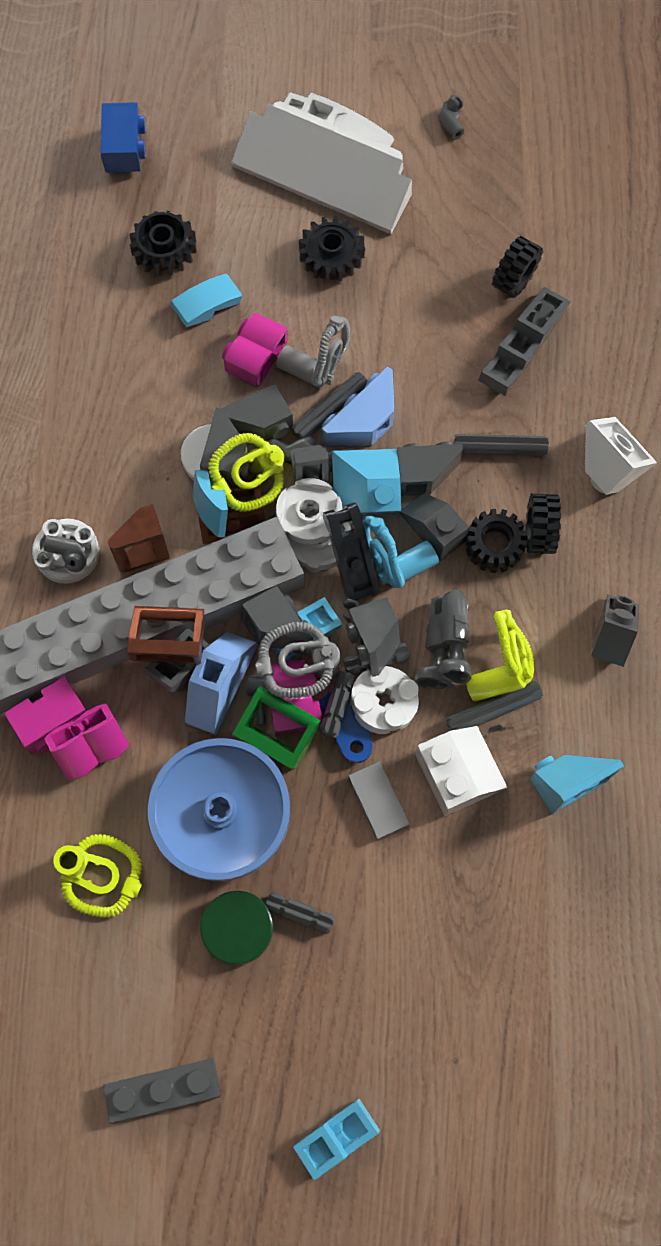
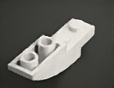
[284,92,394,147]

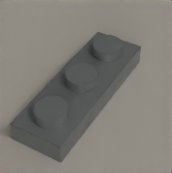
[103,1058,222,1123]

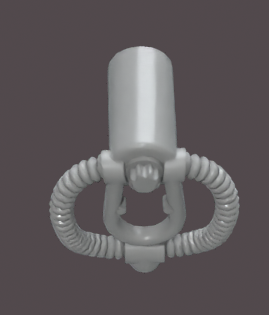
[276,316,350,388]
[255,622,340,698]

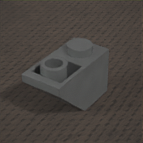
[397,442,463,496]
[241,586,314,655]
[591,594,639,667]
[346,598,401,677]

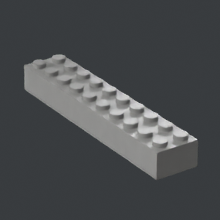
[0,517,305,714]

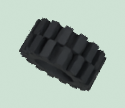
[492,236,543,298]
[525,493,561,554]
[465,509,527,573]

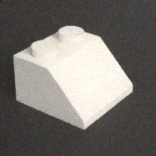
[415,726,507,817]

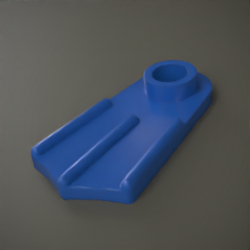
[319,691,372,763]

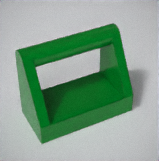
[232,686,321,769]

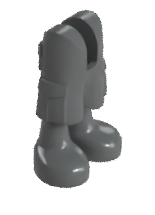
[414,589,472,689]

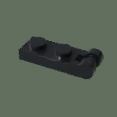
[323,502,380,600]

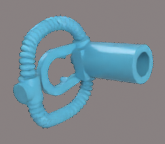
[362,516,439,588]

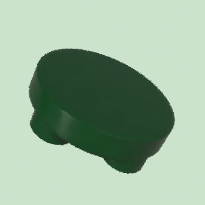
[200,891,273,965]

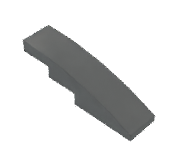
[478,287,571,396]

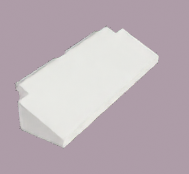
[231,101,412,235]

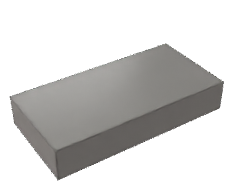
[348,761,410,841]

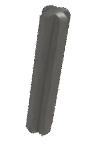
[292,372,367,440]
[454,434,549,455]
[446,681,543,731]

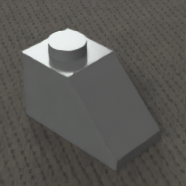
[221,384,293,442]
[200,408,252,487]
[399,493,469,561]

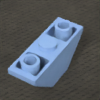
[322,367,394,447]
[185,632,258,736]

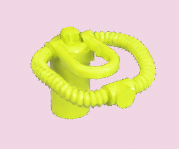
[208,433,284,512]
[467,610,534,702]
[53,834,142,918]

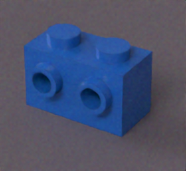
[101,102,146,172]

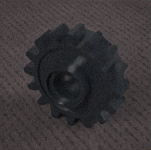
[129,210,197,276]
[299,216,365,282]

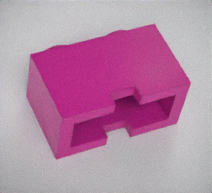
[4,676,86,754]

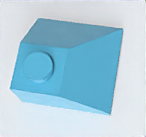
[332,449,401,515]
[530,755,624,814]

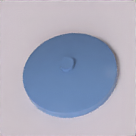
[148,738,290,882]

